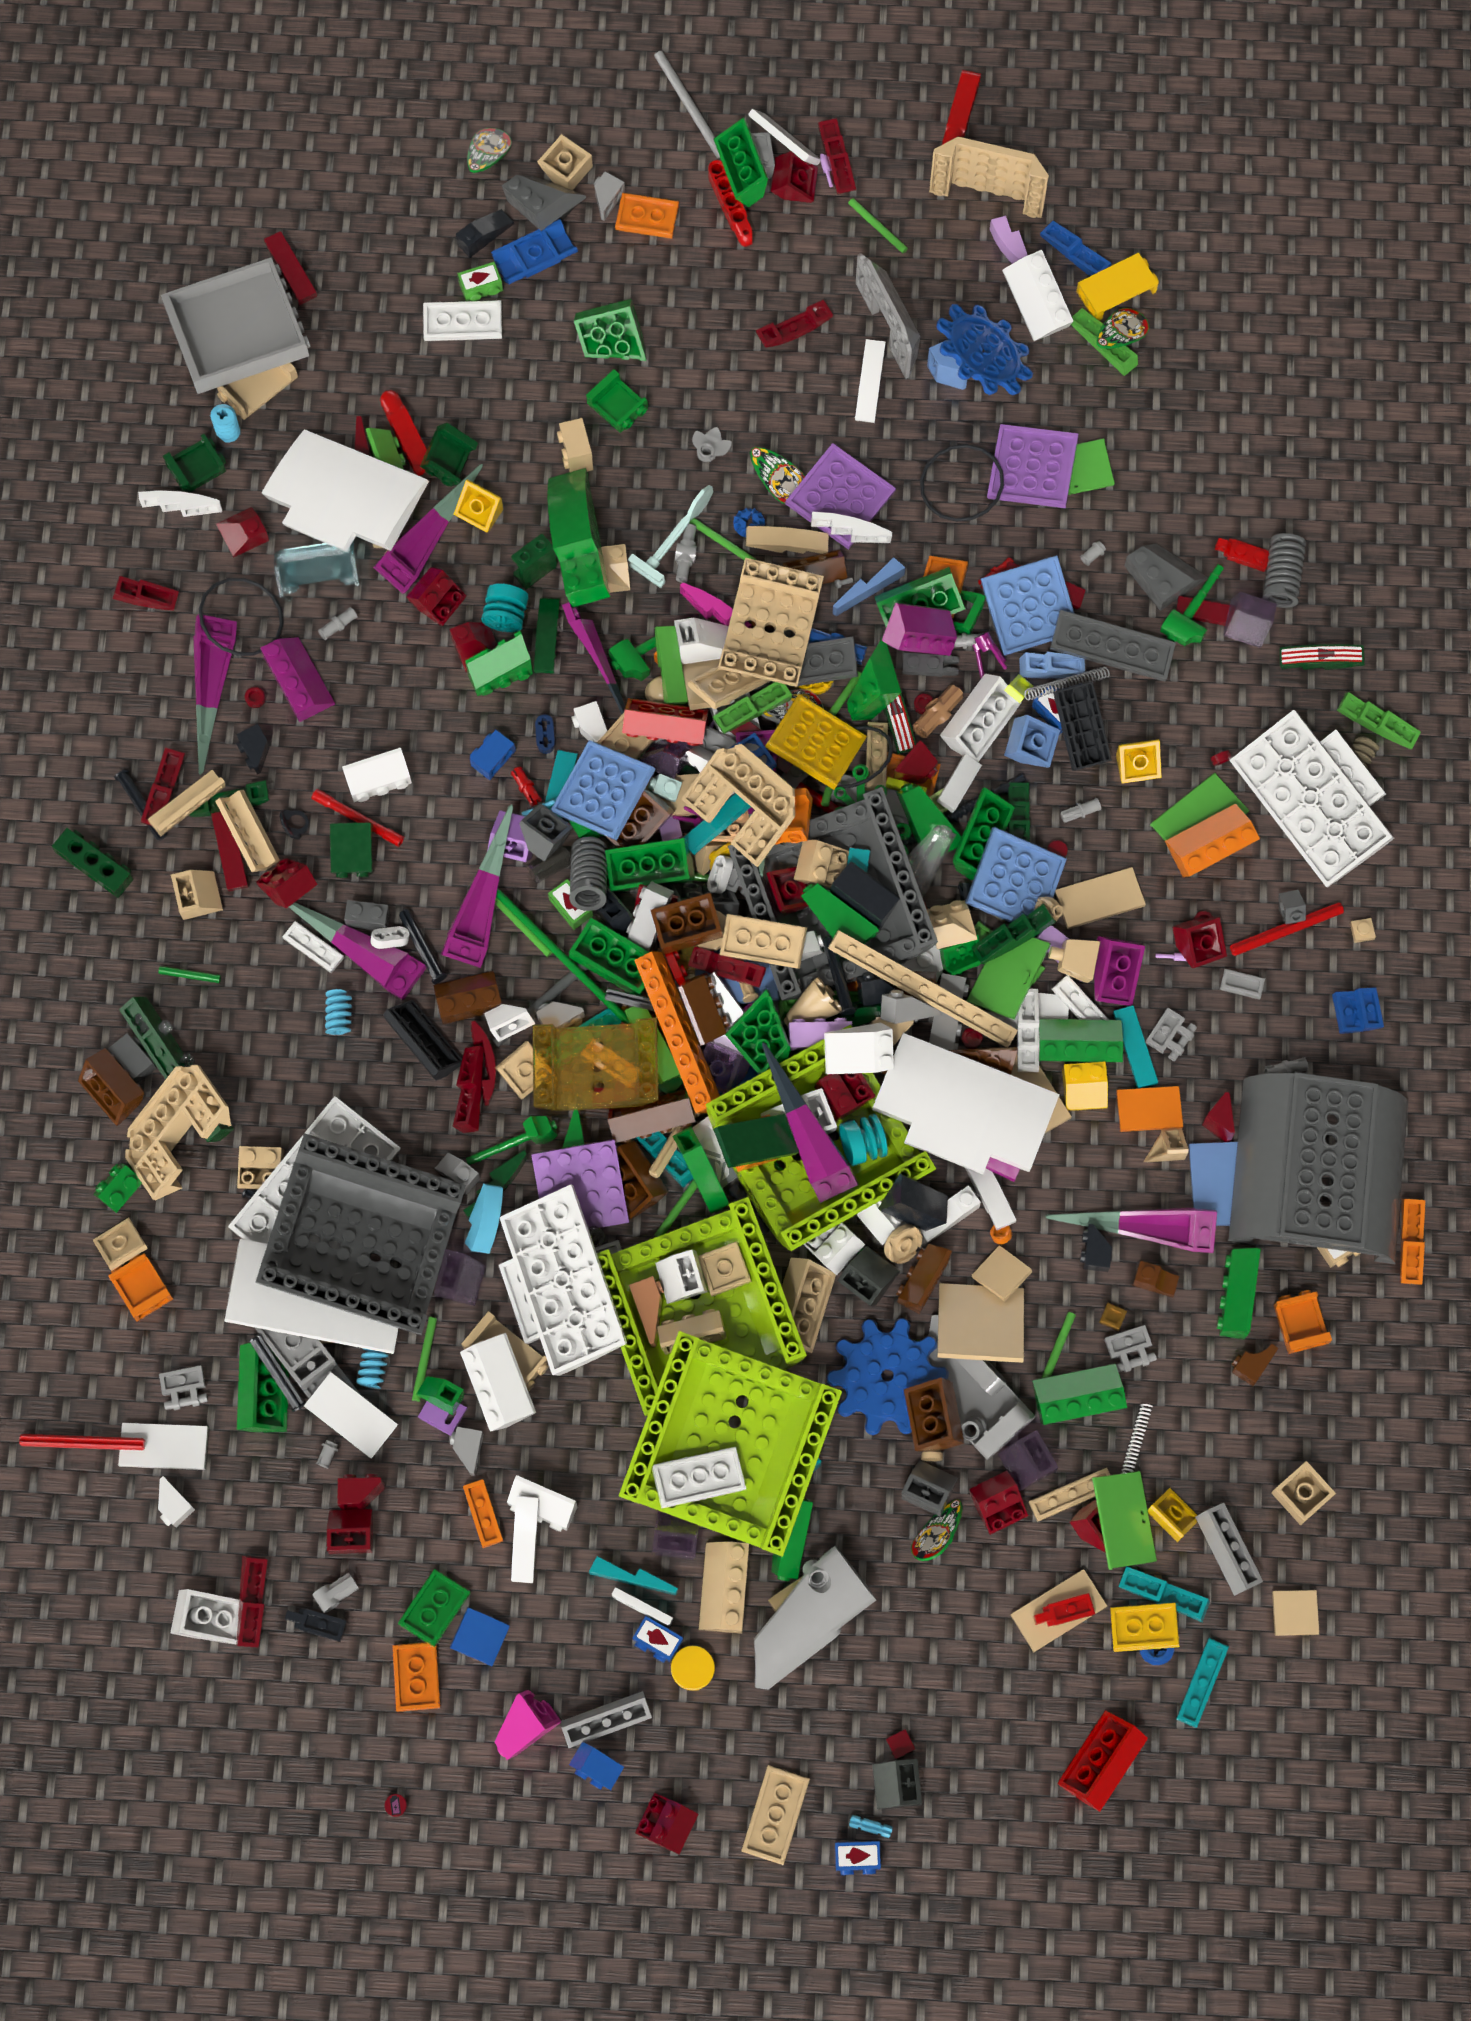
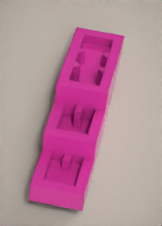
[680,583,752,628]

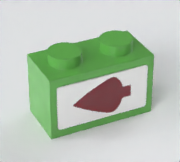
[457,262,503,301]
[548,879,593,930]

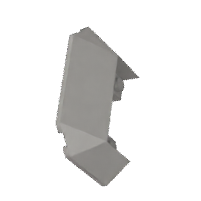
[856,254,920,379]

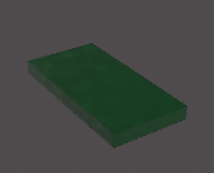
[713,1114,799,1168]

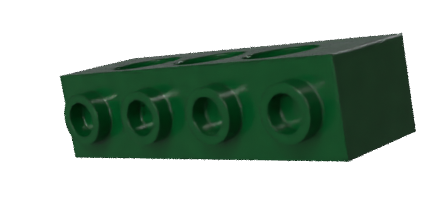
[52,828,134,898]

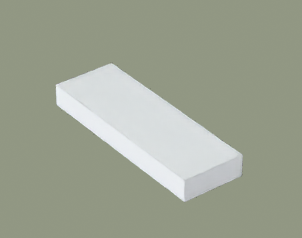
[936,754,982,813]
[282,921,344,973]
[1052,975,1109,1020]
[612,1587,673,1627]

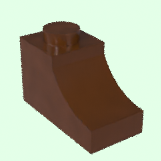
[1132,1260,1179,1298]
[1231,1344,1279,1386]

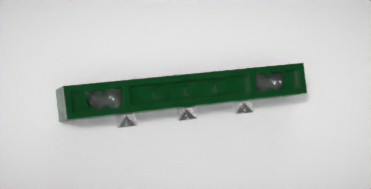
[119,997,234,1142]

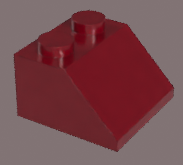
[771,151,818,203]

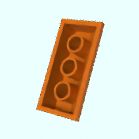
[1165,804,1260,877]

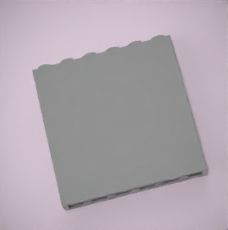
[161,258,310,394]

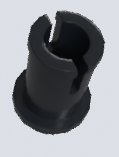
[958,883,974,910]

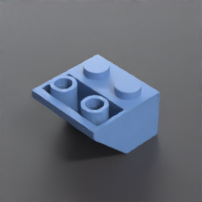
[927,340,968,390]

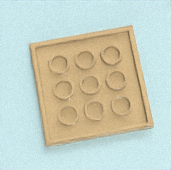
[937,1283,1024,1363]

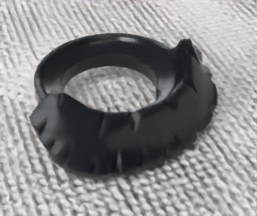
[279,809,309,840]

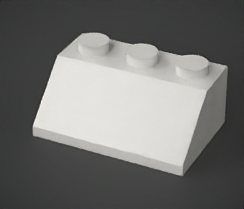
[342,748,412,802]
[507,1475,578,1532]

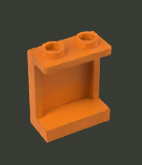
[775,788,813,845]
[108,1253,173,1322]
[1274,1290,1332,1354]

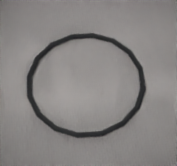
[920,444,1004,522]
[198,578,284,656]
[813,726,893,789]

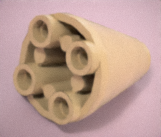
[783,977,842,1026]

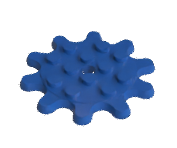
[936,304,1033,395]
[827,1318,949,1435]

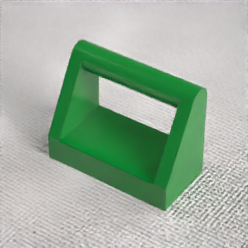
[953,590,986,635]

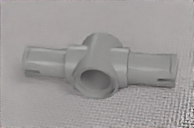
[675,524,697,583]

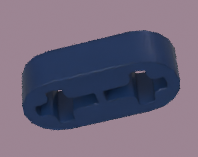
[535,715,555,754]

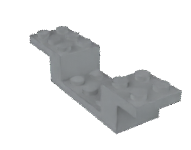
[228,1292,360,1398]

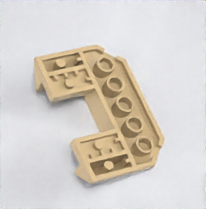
[681,744,795,867]
[125,1065,231,1200]

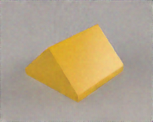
[453,479,503,533]
[1116,739,1161,783]
[1147,1488,1198,1542]

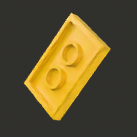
[1110,1603,1180,1652]

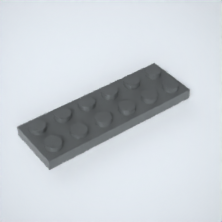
[1050,610,1176,682]
[749,637,858,693]

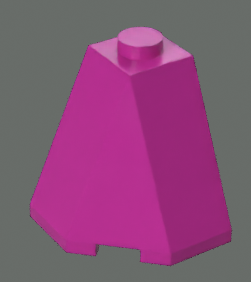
[494,1690,561,1760]

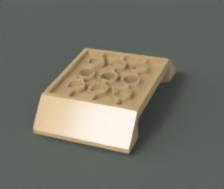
[929,137,1049,218]
[718,558,824,687]

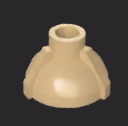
[1034,897,1063,921]

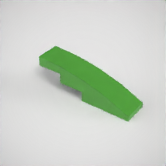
[1337,692,1421,749]

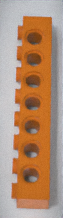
[634,951,720,1113]

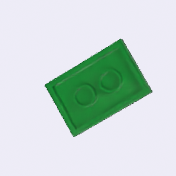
[398,1569,471,1648]

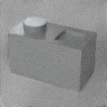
[751,132,775,179]

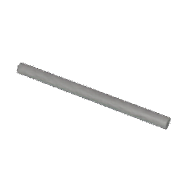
[654,51,721,161]

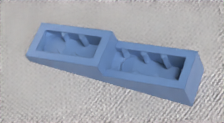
[833,557,905,616]

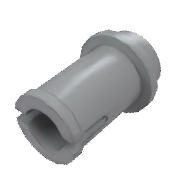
[1080,541,1106,566]
[316,1440,338,1469]

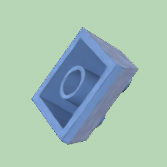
[1004,715,1060,768]

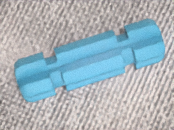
[849,1815,893,1838]

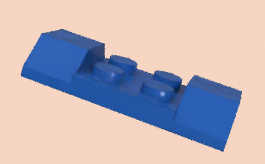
[491,219,578,284]

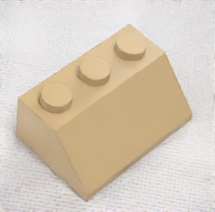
[657,1309,727,1355]

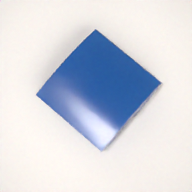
[1332,988,1384,1034]
[450,1607,510,1666]

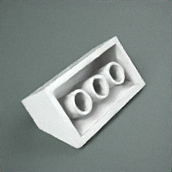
[1002,250,1073,341]
[940,674,1022,762]
[460,1333,536,1432]

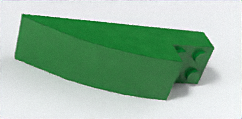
[547,468,610,608]

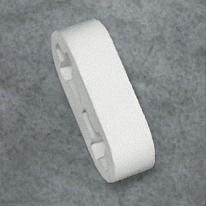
[707,855,733,894]
[370,926,410,949]

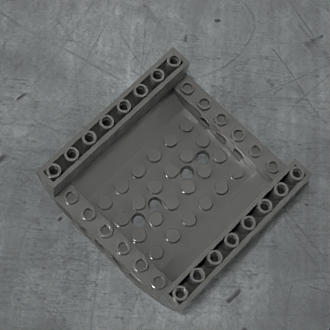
[728,787,938,1000]
[1228,1072,1408,1264]
[255,1133,466,1335]

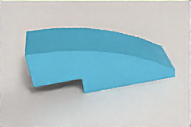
[465,1183,503,1254]

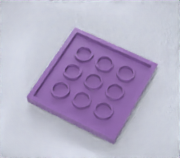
[987,424,1078,508]
[785,443,896,550]
[531,1139,629,1230]

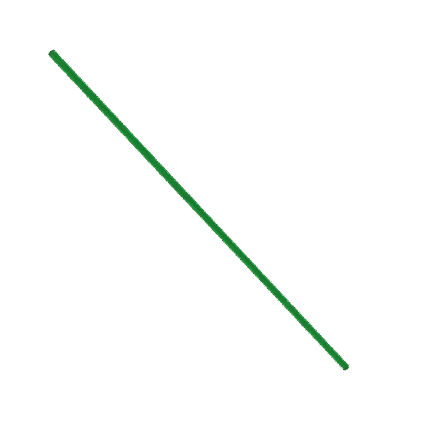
[496,888,864,1254]

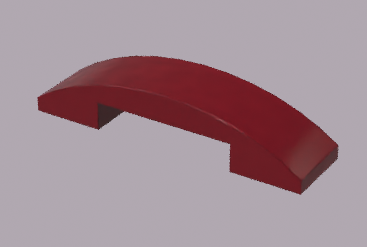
[756,300,833,348]
[688,946,766,988]
[470,1021,496,1106]

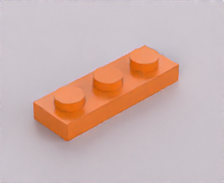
[463,1479,503,1548]

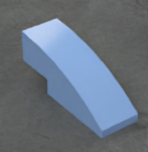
[1019,652,1085,678]

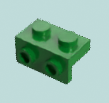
[939,933,981,975]
[93,1163,142,1213]

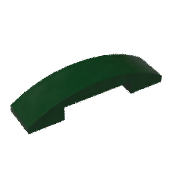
[189,780,269,817]

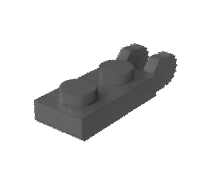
[902,653,959,677]

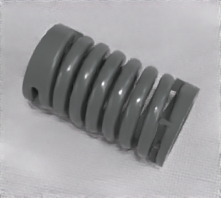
[1262,533,1306,608]
[569,837,608,911]

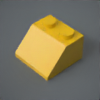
[1062,1062,1108,1111]

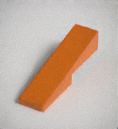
[1400,1199,1425,1285]

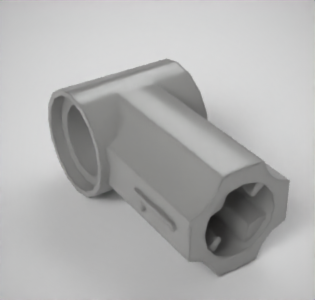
[312,1573,359,1613]

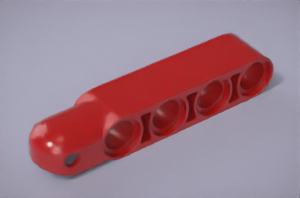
[942,69,981,145]
[708,160,752,247]
[380,390,427,476]

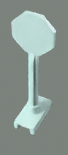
[628,485,713,588]

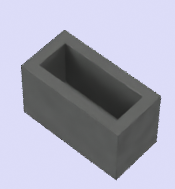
[344,900,390,930]
[108,1033,156,1084]

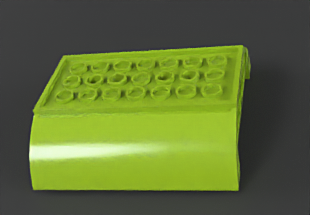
[706,1024,936,1251]
[597,1197,807,1416]
[618,1331,842,1557]

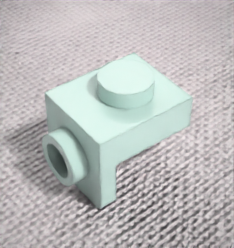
[648,774,682,802]

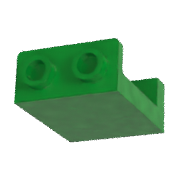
[586,369,648,433]

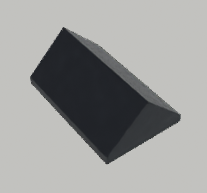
[830,861,900,930]
[878,1173,948,1231]

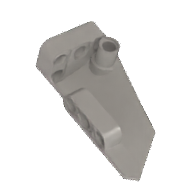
[928,1315,1036,1460]
[754,1546,876,1689]

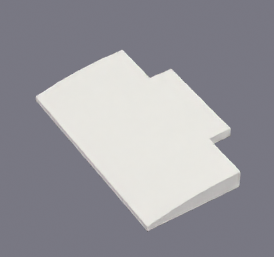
[262,429,429,552]
[1230,710,1395,888]
[872,1033,1060,1174]
[228,1096,400,1244]
[499,1185,627,1376]
[224,1234,398,1354]

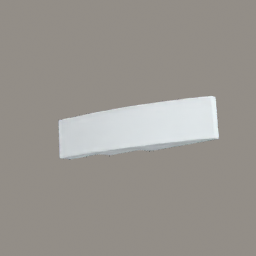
[855,339,885,423]
[138,491,223,517]
[811,512,892,543]
[1017,989,1039,1072]
[965,1168,1016,1230]
[511,1496,539,1583]

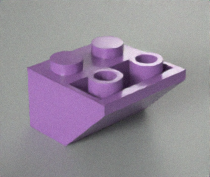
[487,810,533,862]

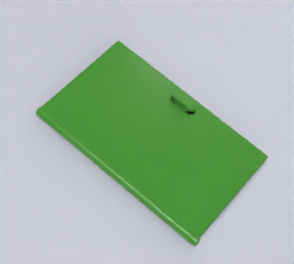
[1068,438,1114,495]
[1150,773,1249,841]
[967,937,1051,1020]
[1092,1471,1157,1570]

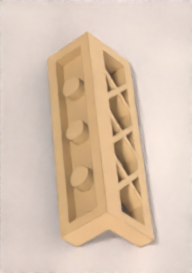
[148,770,225,836]
[215,790,280,872]

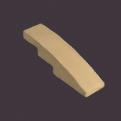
[746,526,829,554]

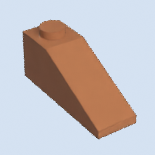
[629,1276,664,1348]

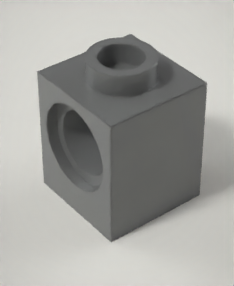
[1279,890,1306,924]

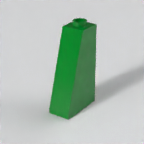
[896,783,962,861]
[801,883,880,944]
[673,1127,729,1213]
[771,1497,813,1581]

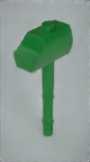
[1160,564,1224,647]
[608,617,690,681]
[466,1116,558,1165]

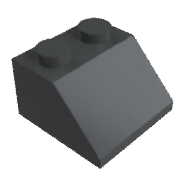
[519,803,573,862]

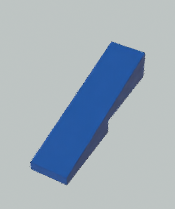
[1040,221,1112,277]

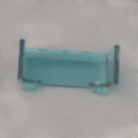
[274,541,359,598]

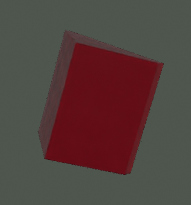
[766,867,809,916]
[1202,1092,1235,1142]

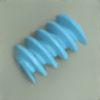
[210,404,241,443]
[325,989,352,1035]
[356,1348,389,1389]

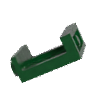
[420,423,478,487]
[163,434,226,493]
[511,534,557,590]
[330,823,374,878]

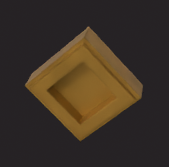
[1099,1303,1127,1331]

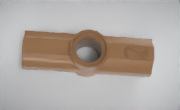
[913,685,963,738]

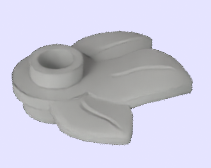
[692,427,732,462]

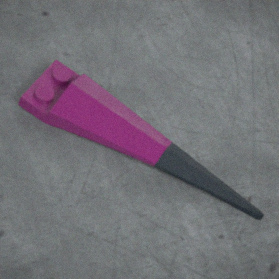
[562,602,625,714]
[762,1042,859,1203]

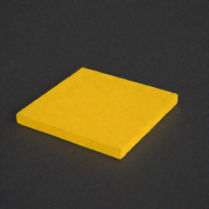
[765,694,867,790]

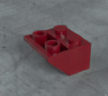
[406,567,467,626]
[256,858,318,909]
[814,1073,876,1122]
[969,1471,1028,1535]
[337,1474,385,1510]
[327,1509,373,1554]
[635,1793,699,1855]

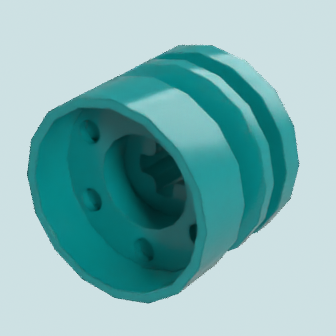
[481,584,529,632]
[839,1114,888,1166]

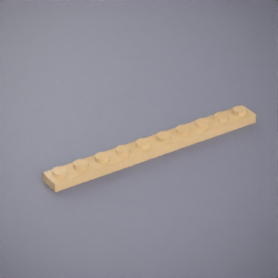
[828,930,1018,1048]

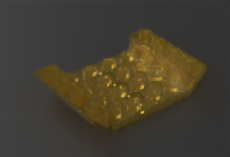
[533,1018,659,1111]

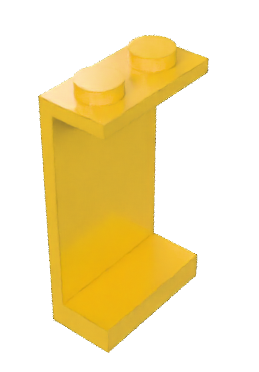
[1076,253,1159,321]

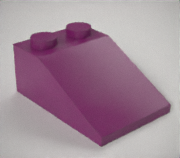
[1094,936,1145,1006]

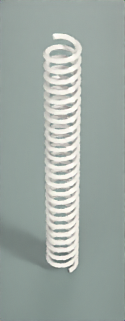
[1120,1404,1153,1474]

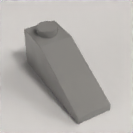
[881,990,941,1024]

